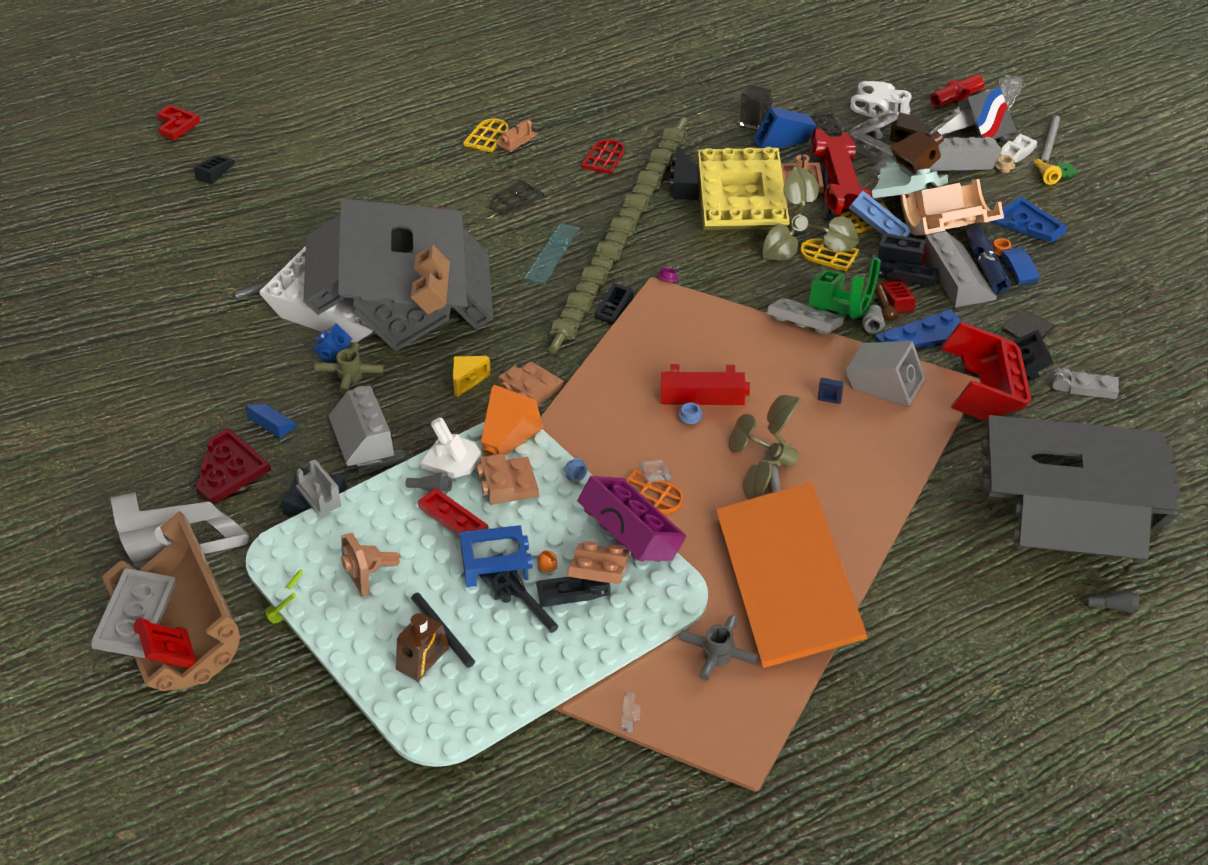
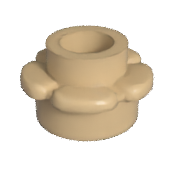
[995,155,1015,173]

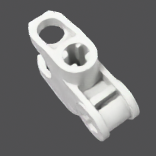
[850,81,911,117]

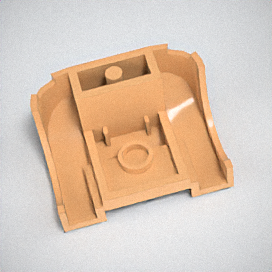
[900,179,1004,235]

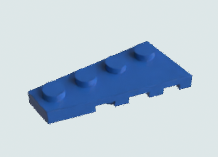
[875,309,963,349]

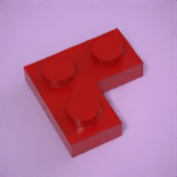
[157,104,200,141]

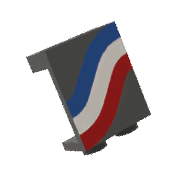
[958,87,1016,143]

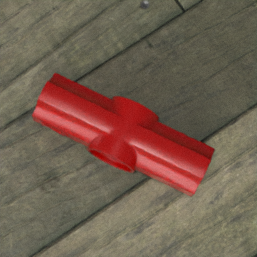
[930,74,985,109]

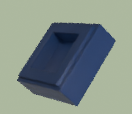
[818,378,844,404]

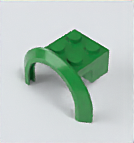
[809,257,881,320]

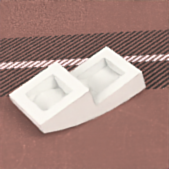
[999,134,1037,163]

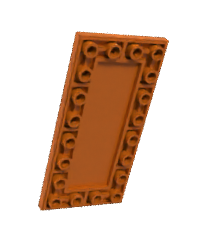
[716,482,868,668]

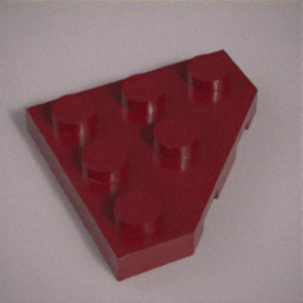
[196,428,271,505]

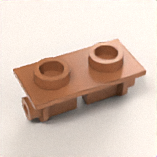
[496,120,537,152]

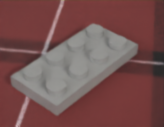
[91,568,176,658]

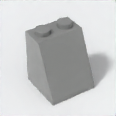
[846,341,926,406]

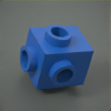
[313,323,353,363]

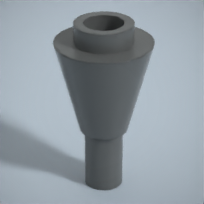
[406,471,452,495]
[1088,588,1139,614]

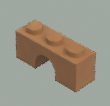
[411,245,450,315]

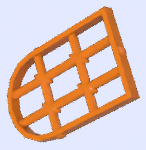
[626,470,683,514]

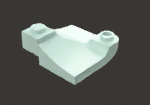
[872,161,948,198]

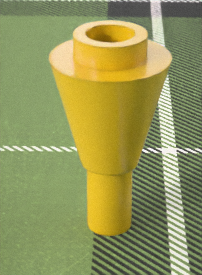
[1034,159,1062,185]

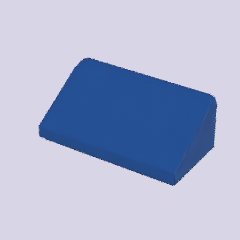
[246,404,297,438]

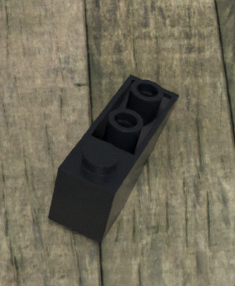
[669,147,699,200]

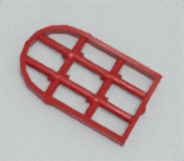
[581,139,625,174]

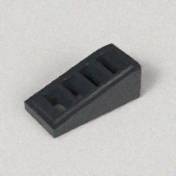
[194,155,235,184]
[594,282,634,324]

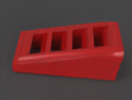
[880,280,916,313]

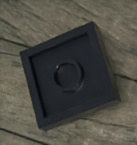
[1013,330,1054,380]

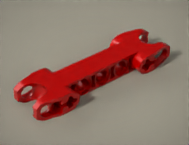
[810,128,872,218]

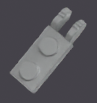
[1052,368,1119,399]

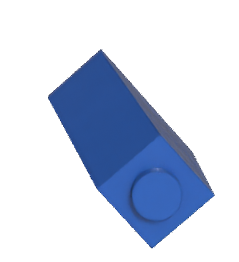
[753,107,816,148]

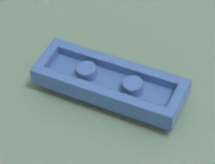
[849,191,912,237]

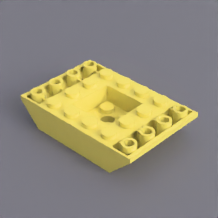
[698,147,789,230]

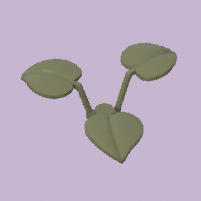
[762,166,859,261]
[729,395,802,500]

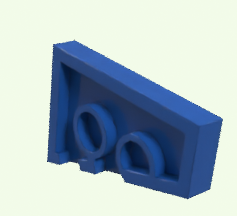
[991,196,1067,243]

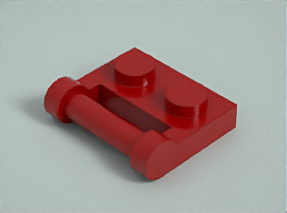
[134,617,196,668]

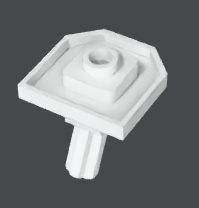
[421,417,481,478]

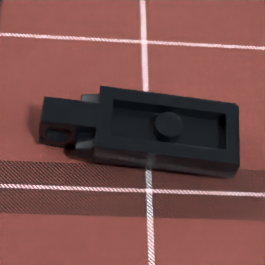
[878,261,938,286]
[536,577,611,607]

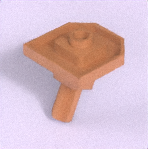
[341,532,400,597]

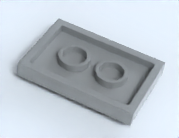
[767,298,845,334]

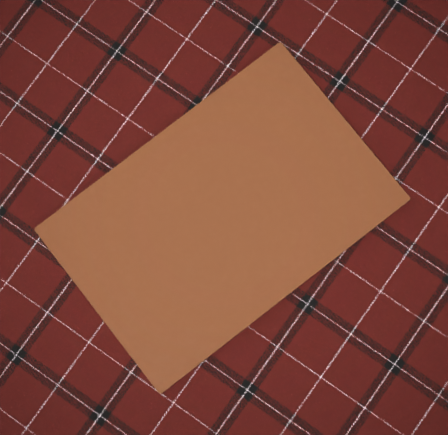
[541,277,980,792]

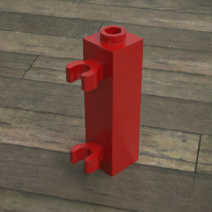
[661,364,750,405]

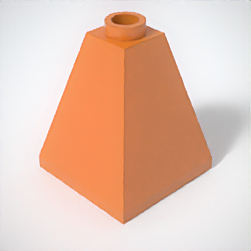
[481,385,543,456]

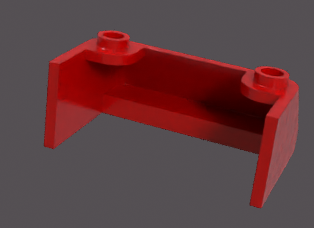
[941,321,1031,421]

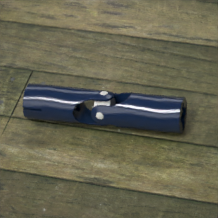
[965,226,1011,293]

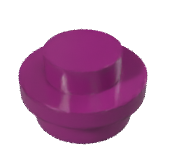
[657,267,678,283]

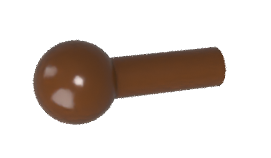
[875,285,899,321]

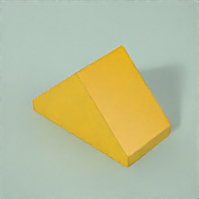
[453,356,491,397]

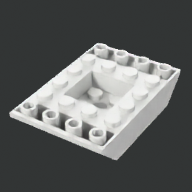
[259,246,373,342]

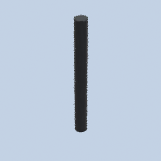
[411,592,475,668]

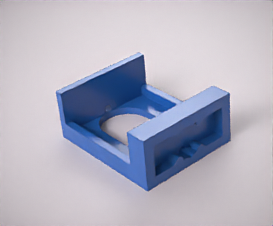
[460,525,533,587]

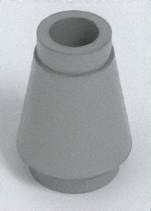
[862,305,885,334]

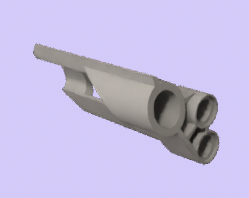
[111,492,249,569]

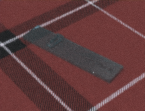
[524,223,580,285]

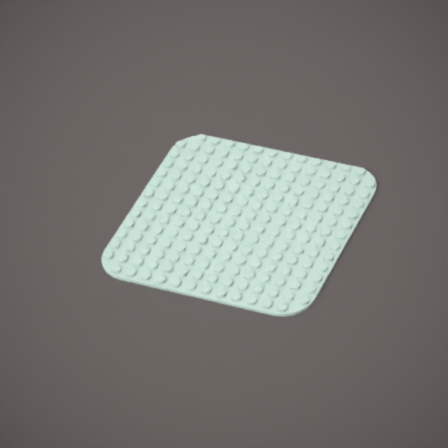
[246,422,708,767]

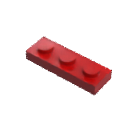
[418,488,489,544]

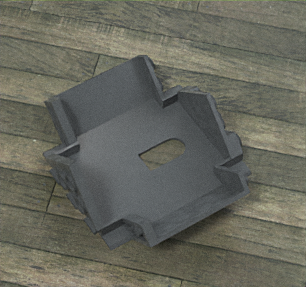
[303,199,493,352]
[981,415,1181,563]

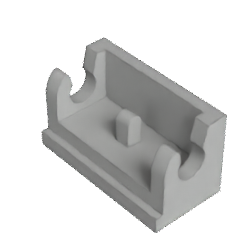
[296,459,341,516]

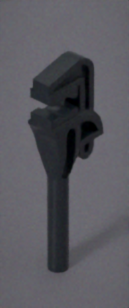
[478,554,558,633]

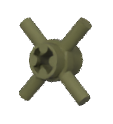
[315,342,384,394]

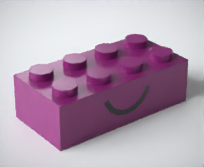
[577,476,686,562]

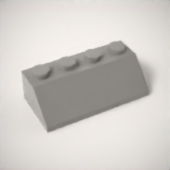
[930,137,1002,171]
[925,231,996,307]
[329,385,394,466]

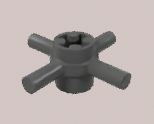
[679,615,758,680]

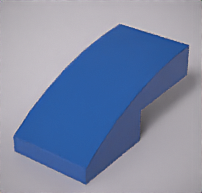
[1001,247,1040,285]

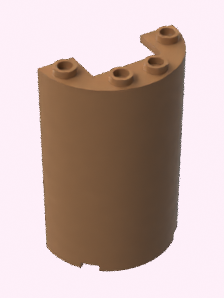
[102,511,240,691]

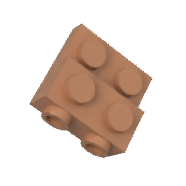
[498,361,564,406]
[476,453,539,505]
[568,541,630,584]

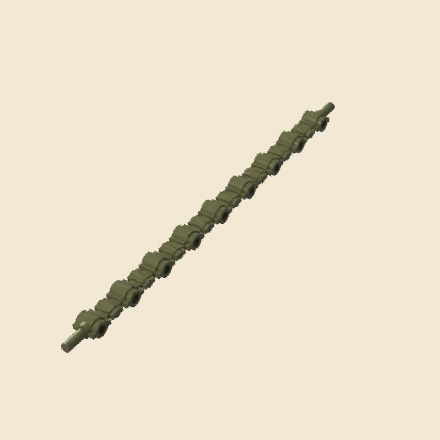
[548,117,687,354]

